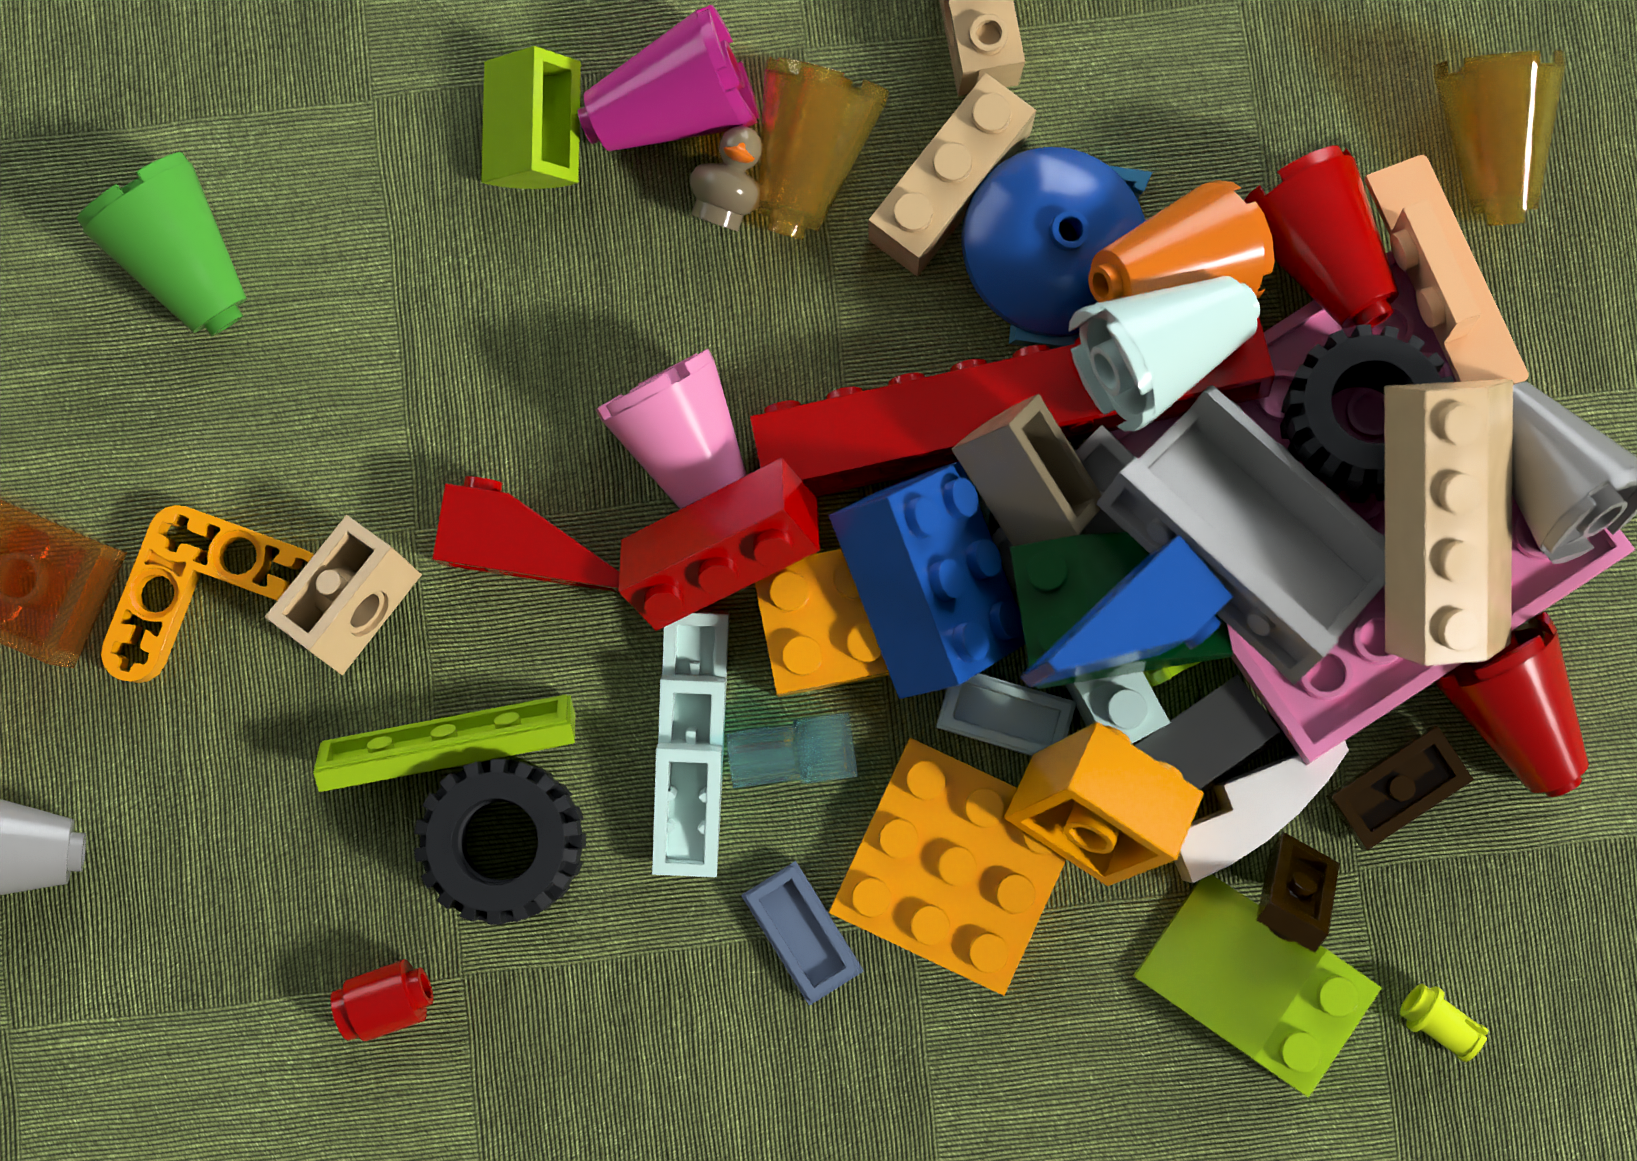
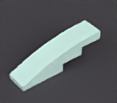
[652,609,730,877]

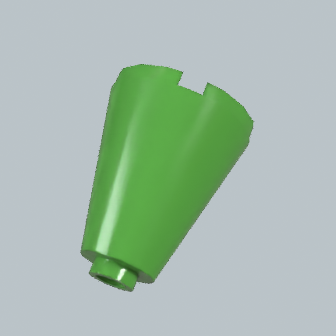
[77,152,247,337]

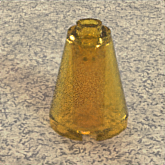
[1433,50,1566,226]
[758,57,890,240]

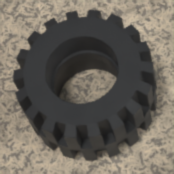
[1280,324,1454,503]
[414,759,586,925]

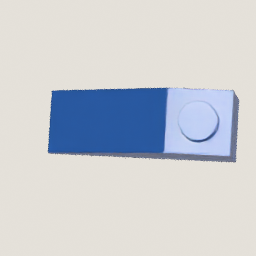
[1020,535,1233,687]

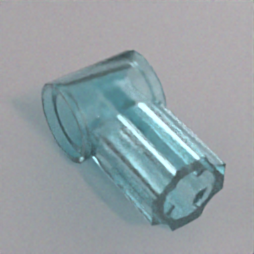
[726,713,858,788]

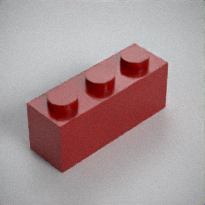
[618,458,820,631]

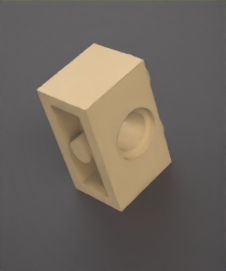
[939,0,1025,96]
[265,515,422,676]

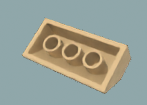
[1385,379,1513,666]

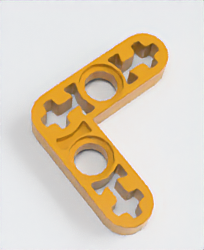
[101,505,314,683]

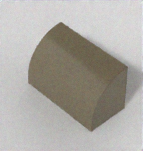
[951,394,1102,546]

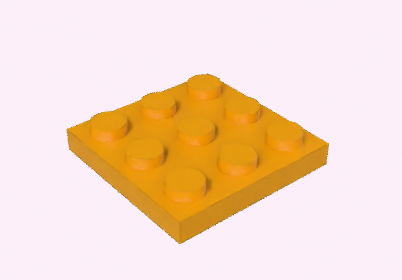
[828,738,1067,996]

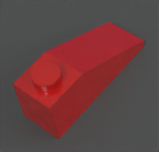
[432,476,619,593]

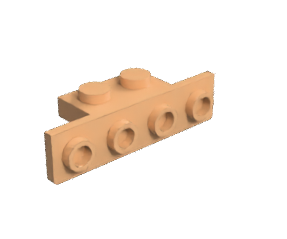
[1364,155,1529,385]

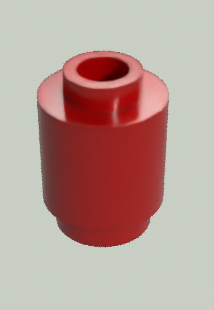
[330,959,434,1042]

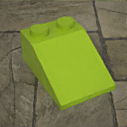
[1133,874,1382,1098]

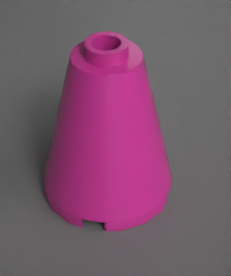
[578,5,759,151]

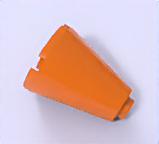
[1088,180,1275,303]

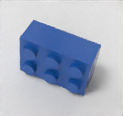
[829,461,1025,699]

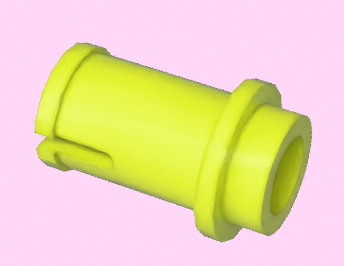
[1400,984,1489,1062]

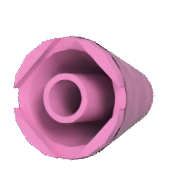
[596,348,747,509]

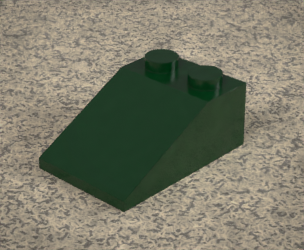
[1010,532,1233,689]

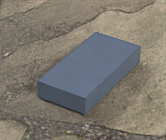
[741,860,864,1006]

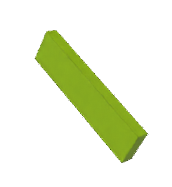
[313,694,575,792]

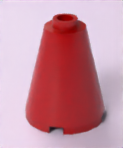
[1244,145,1399,329]
[1435,612,1589,797]

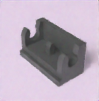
[1135,675,1281,794]

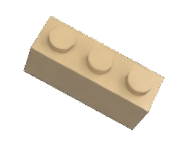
[868,73,1036,277]

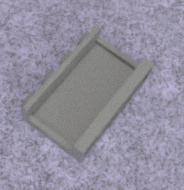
[1096,385,1385,685]

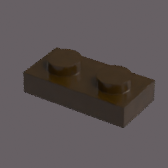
[1326,726,1474,850]
[1256,832,1340,953]

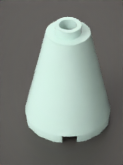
[1069,276,1260,431]

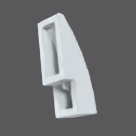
[1175,741,1349,883]

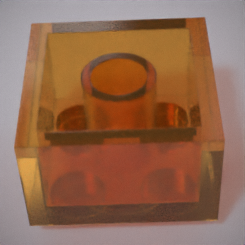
[0,499,127,669]

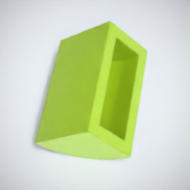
[481,46,581,189]

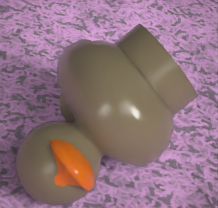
[690,125,763,232]

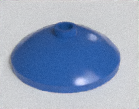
[962,147,1145,337]

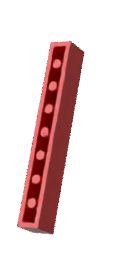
[750,317,1275,497]

